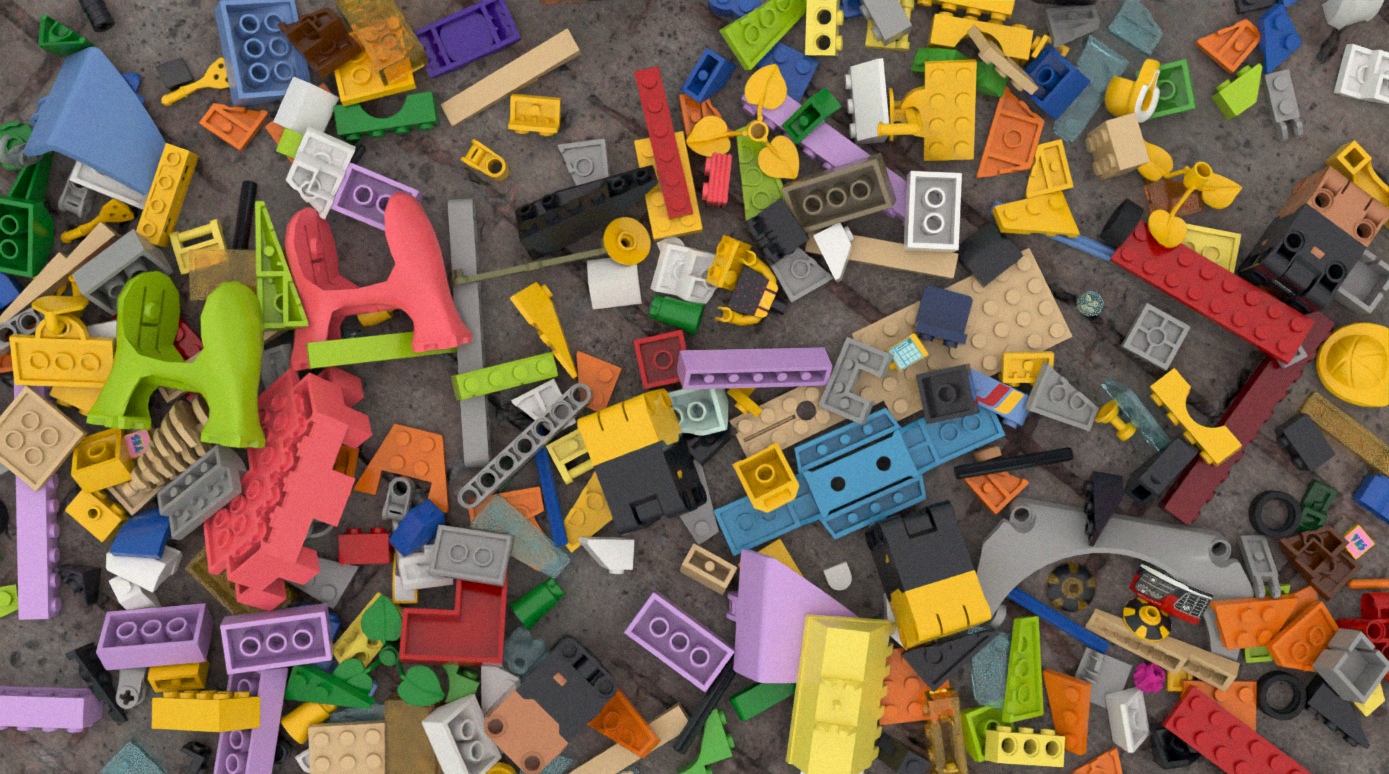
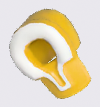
[1104,59,1160,123]

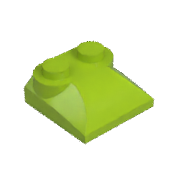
[958,697,1016,762]

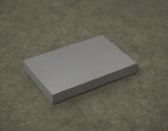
[428,525,513,587]

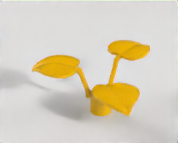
[686,64,799,179]
[1137,139,1243,248]

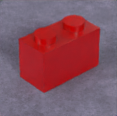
[338,527,394,565]

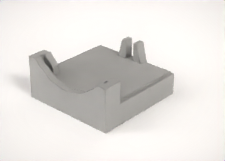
[1120,303,1191,371]

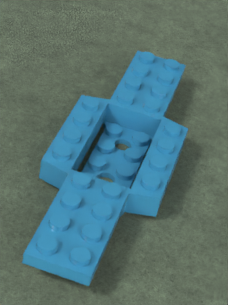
[713,406,1005,556]

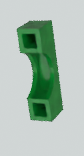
[334,91,440,142]

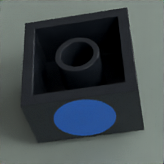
[916,364,980,424]

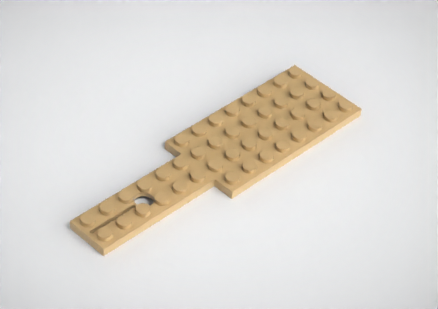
[729,248,1073,458]

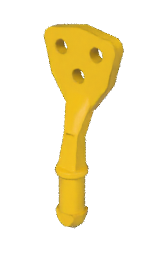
[161,57,229,106]
[60,199,134,243]

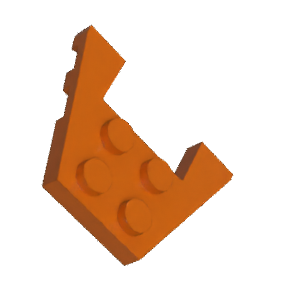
[354,423,450,513]

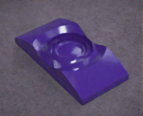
[411,0,521,79]

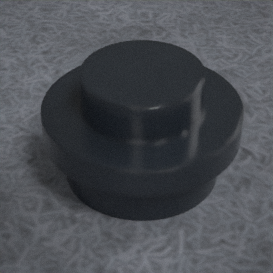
[273,739,291,764]

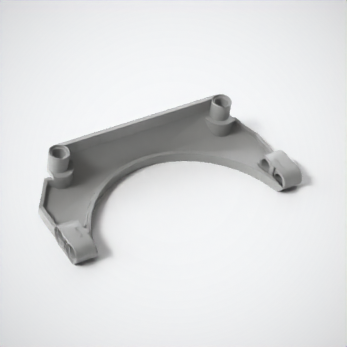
[975,497,1254,662]

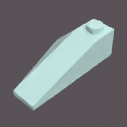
[668,388,729,436]

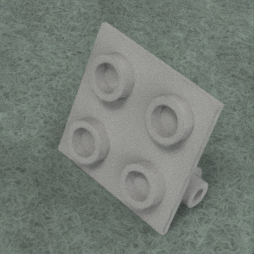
[1074,647,1132,709]

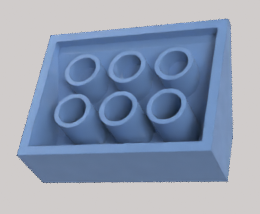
[214,0,311,106]

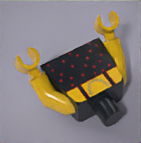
[715,249,788,326]

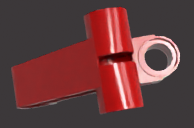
[1335,592,1389,683]

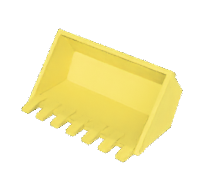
[786,614,896,774]

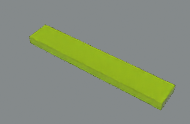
[306,332,457,369]

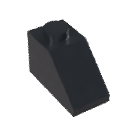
[876,732,931,774]

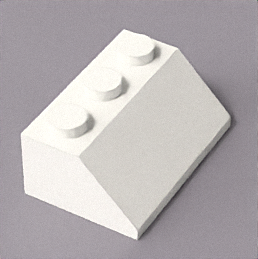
[845,58,889,145]
[421,694,502,774]

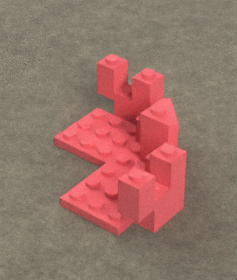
[203,366,372,612]

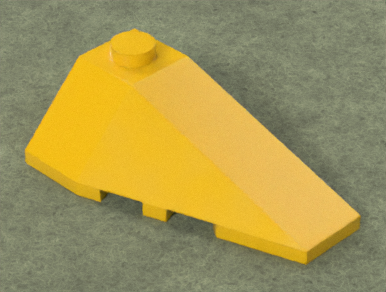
[510,282,578,379]

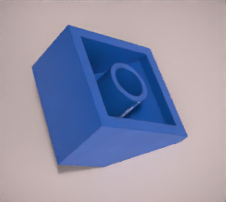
[1023,43,1091,120]

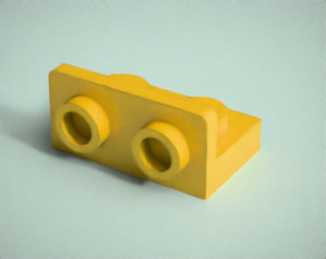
[705,235,752,291]
[998,351,1054,387]

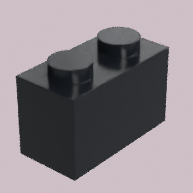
[1274,413,1336,472]

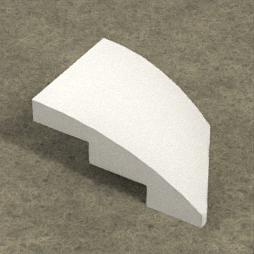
[1334,44,1389,104]
[286,126,356,219]
[650,241,719,304]
[391,519,453,591]

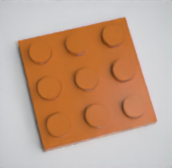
[878,641,953,726]

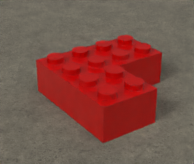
[399,563,509,667]

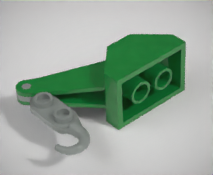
[0,134,55,278]

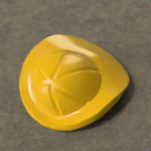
[1316,322,1389,407]

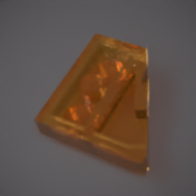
[1142,177,1205,217]

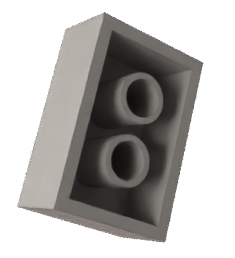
[72,229,173,316]

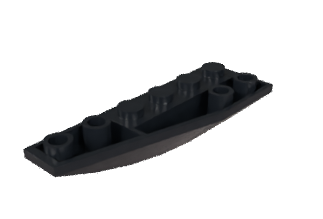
[515,165,658,261]

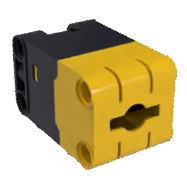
[577,388,707,536]
[865,500,991,649]

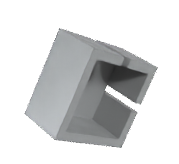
[1334,249,1389,315]
[1312,628,1389,704]

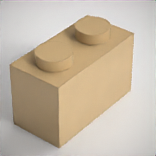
[679,544,738,595]

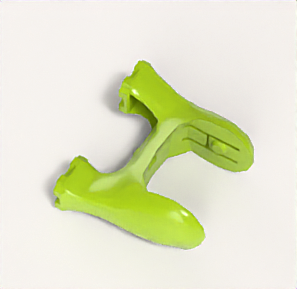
[86,271,266,448]

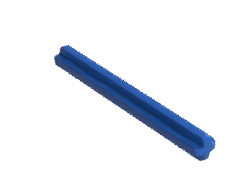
[534,426,568,546]
[1006,587,1109,654]

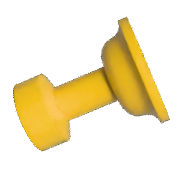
[1094,400,1136,441]

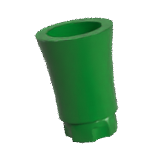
[649,295,705,337]
[509,577,566,631]

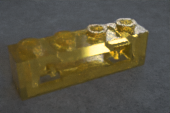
[921,687,968,774]

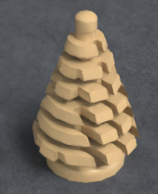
[122,394,229,498]

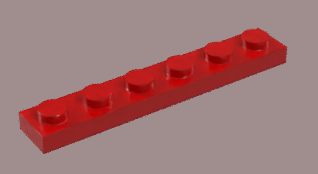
[634,66,694,220]

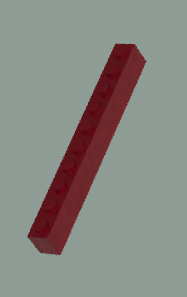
[1157,311,1335,525]

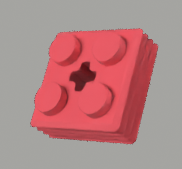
[702,152,732,208]

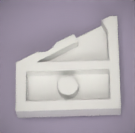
[511,379,577,430]

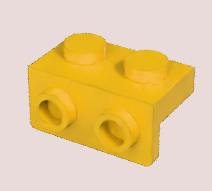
[508,94,561,136]

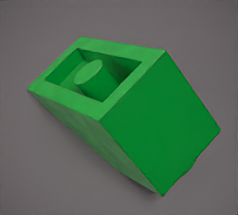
[781,87,842,145]

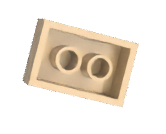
[1085,112,1150,181]

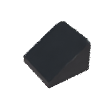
[156,58,194,91]

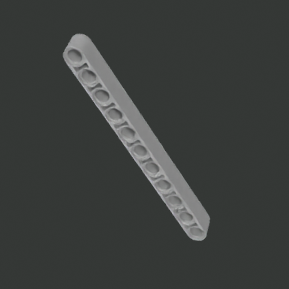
[448,198,492,468]

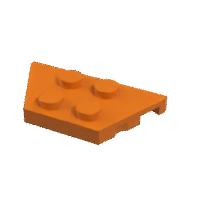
[975,86,1045,179]
[1210,594,1299,650]

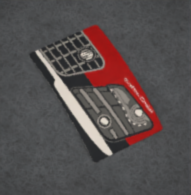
[1129,560,1214,625]

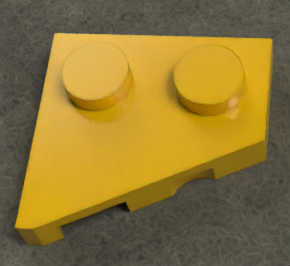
[1024,139,1074,199]

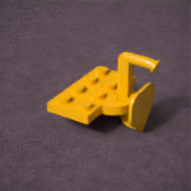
[877,59,977,161]
[9,274,116,388]

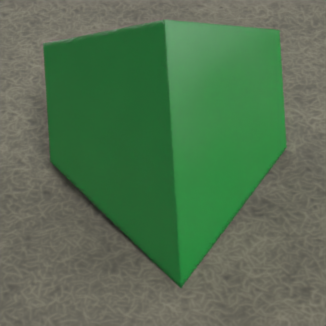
[38,13,95,57]

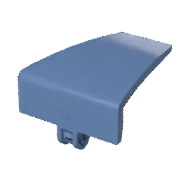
[23,47,166,195]

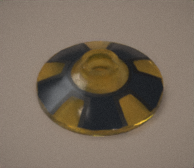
[1046,562,1096,612]

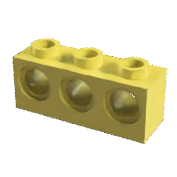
[805,0,844,56]
[333,592,403,668]
[985,726,1065,767]

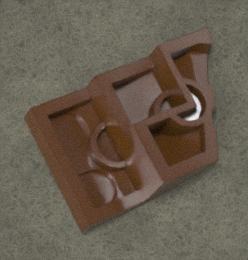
[277,7,363,79]
[1277,525,1362,601]

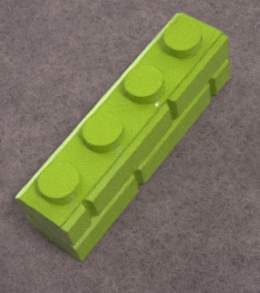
[451,352,558,400]

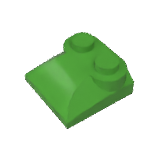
[1136,59,1197,120]

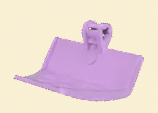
[726,549,859,683]

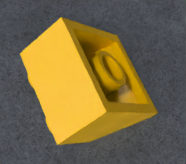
[71,428,135,494]

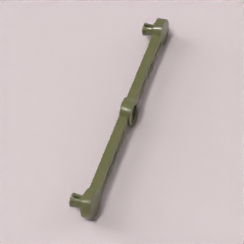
[451,238,608,287]

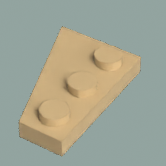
[967,25,1038,95]

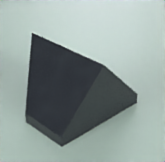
[53,564,102,608]
[1149,723,1202,770]

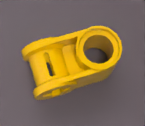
[460,139,510,181]

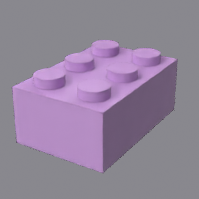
[331,162,424,231]

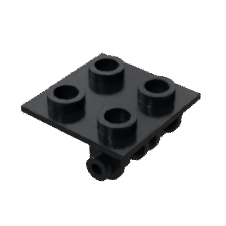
[743,197,809,266]

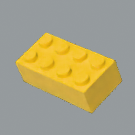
[634,131,703,242]
[152,690,260,732]

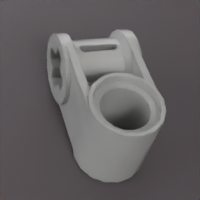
[58,173,97,219]
[382,475,415,521]
[116,667,150,709]

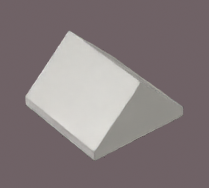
[273,77,340,135]
[587,258,642,310]
[1105,687,1150,753]

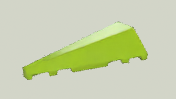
[255,201,309,331]

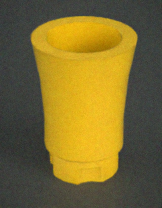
[280,702,339,744]

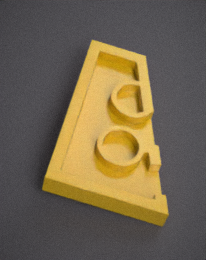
[992,191,1080,238]
[564,472,613,553]

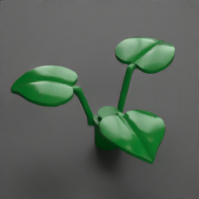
[332,595,445,707]

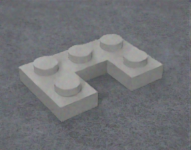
[818,337,894,426]

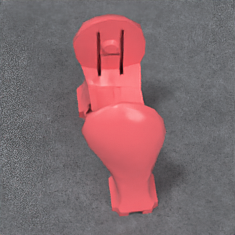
[285,192,473,371]

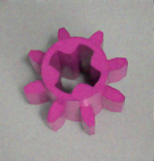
[1133,662,1165,693]

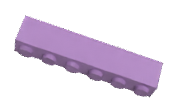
[677,347,832,390]

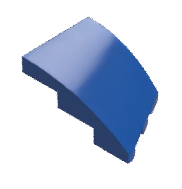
[110,506,172,559]

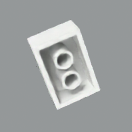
[904,171,962,253]

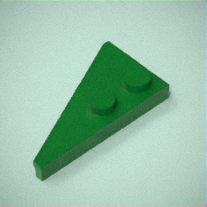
[284,663,375,709]

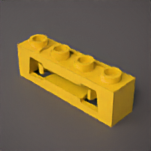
[136,143,199,248]

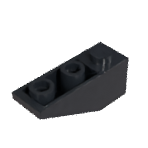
[1124,435,1199,507]
[1083,471,1124,546]
[1304,675,1370,749]

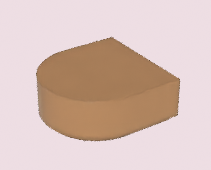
[974,445,1001,462]

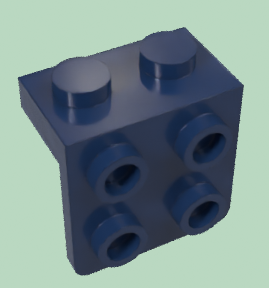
[912,285,973,349]

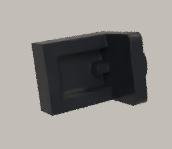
[181,741,212,774]

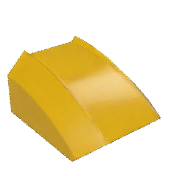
[732,442,799,513]

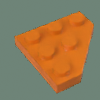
[1265,600,1339,672]

